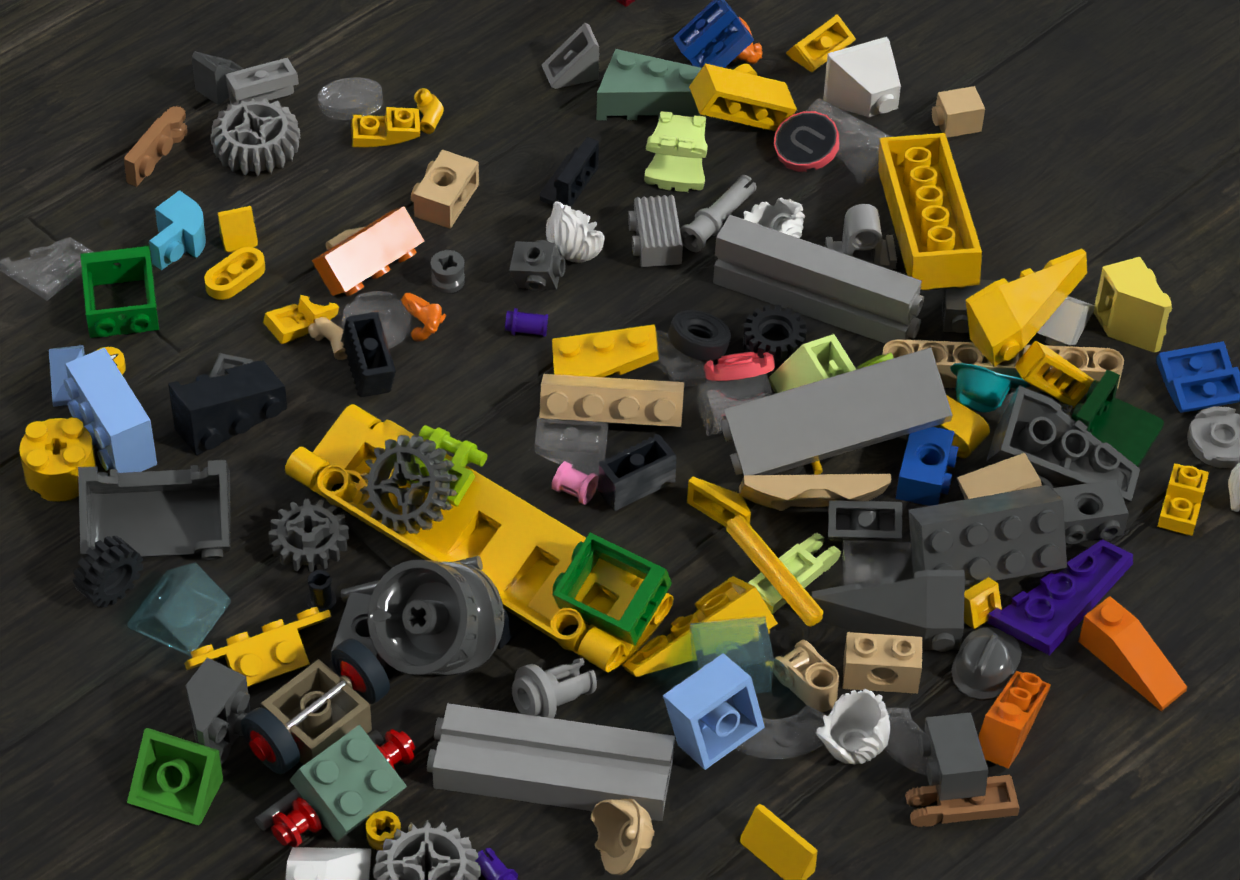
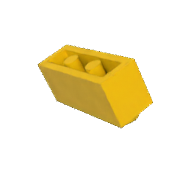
[689,63,797,131]

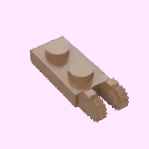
[124,106,187,187]
[905,775,1020,827]

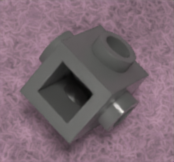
[509,240,565,291]

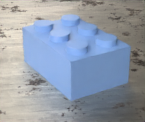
[64,347,157,473]

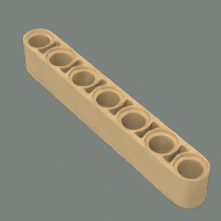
[882,339,1124,394]

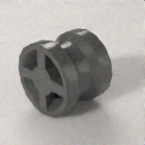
[430,250,465,293]

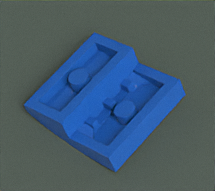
[673,0,754,68]
[1155,341,1240,413]

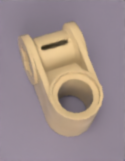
[771,640,839,712]

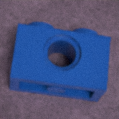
[896,427,959,506]

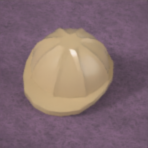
[591,799,655,875]

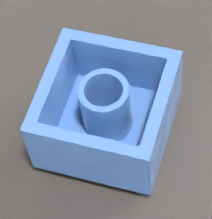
[663,653,765,770]

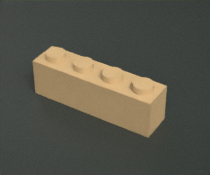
[539,374,684,427]

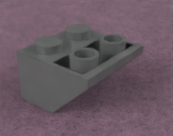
[186,657,251,764]

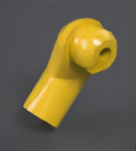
[414,88,444,134]

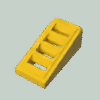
[1015,341,1094,408]

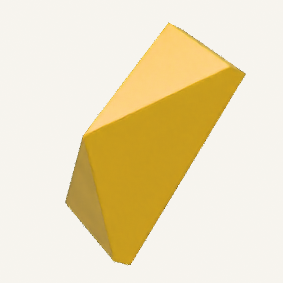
[687,477,751,527]

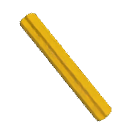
[726,515,823,627]

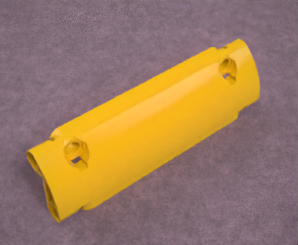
[285,404,674,673]

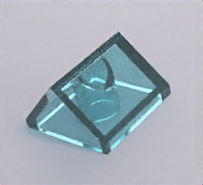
[127,562,231,656]
[690,616,774,693]

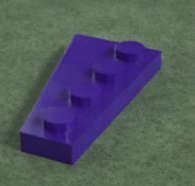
[988,539,1133,656]

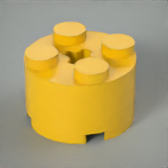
[19,418,97,501]

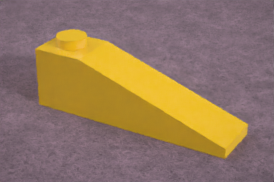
[966,249,1087,367]
[622,576,778,677]

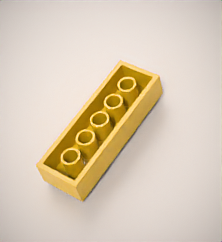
[878,133,982,290]

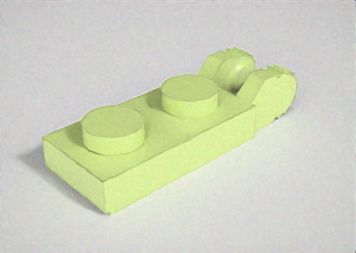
[748,533,841,614]

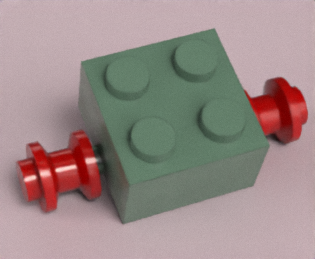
[271,725,415,847]

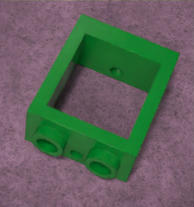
[80,246,159,338]
[552,532,672,646]

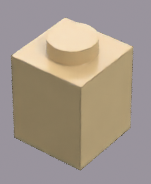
[932,86,985,138]

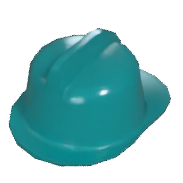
[950,363,1031,413]

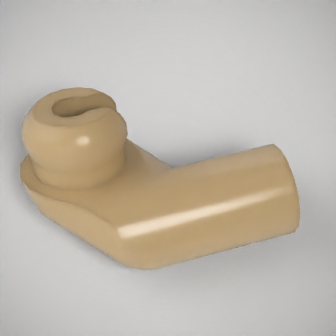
[308,317,347,360]

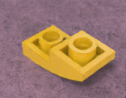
[351,107,420,147]
[1157,463,1209,536]

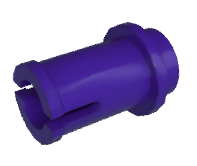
[505,308,548,337]
[475,848,518,880]

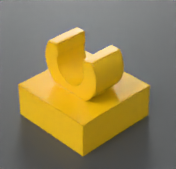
[964,577,1002,629]

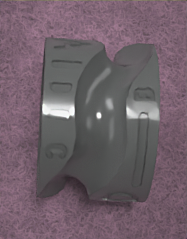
[368,560,504,675]

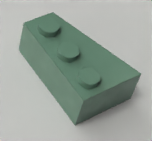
[596,49,702,121]

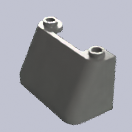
[78,460,231,560]

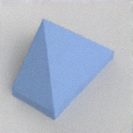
[49,345,85,407]

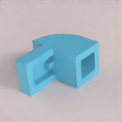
[149,190,206,270]

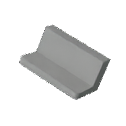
[225,58,299,106]

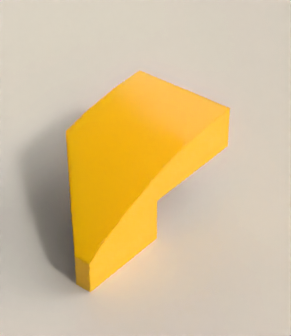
[263,295,339,344]

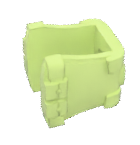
[644,111,708,192]

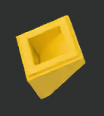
[218,206,258,252]

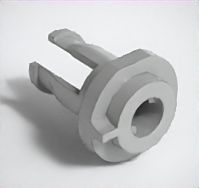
[512,658,597,718]

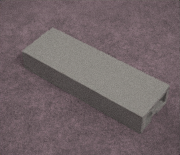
[713,215,924,344]
[720,347,953,476]
[427,703,675,821]

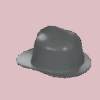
[951,627,1022,700]

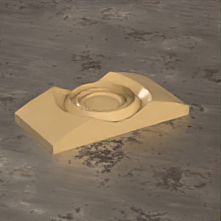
[739,474,891,511]

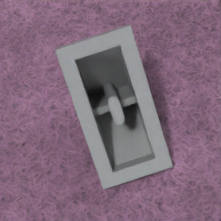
[542,23,599,89]

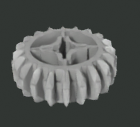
[210,97,300,176]
[373,820,481,880]

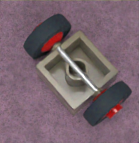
[241,638,390,774]

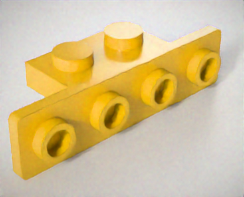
[184,607,332,687]

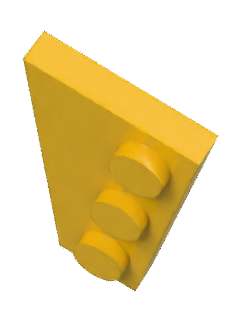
[552,324,659,377]

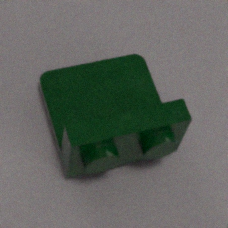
[1071,369,1164,467]

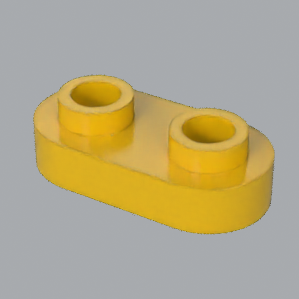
[204,247,265,300]

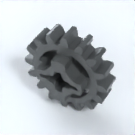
[269,499,349,572]

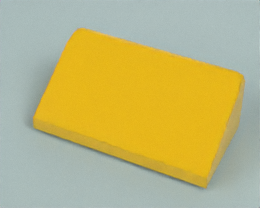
[786,14,856,72]
[740,804,818,880]

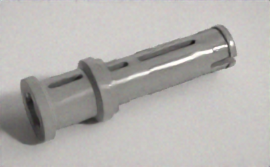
[680,175,757,252]

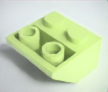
[768,334,856,393]

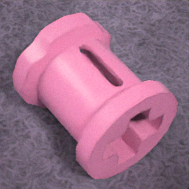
[552,461,598,505]

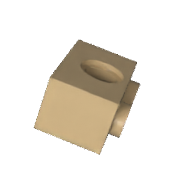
[411,150,479,229]
[843,632,922,694]

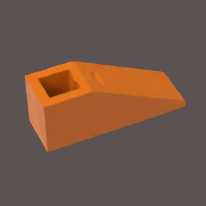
[978,671,1051,769]

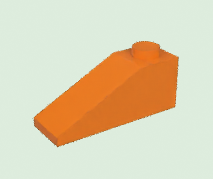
[1078,596,1187,711]

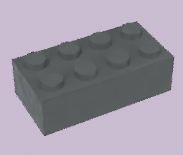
[908,485,1067,586]

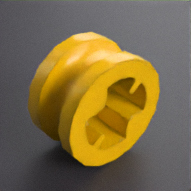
[366,811,401,850]

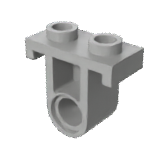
[825,204,897,269]

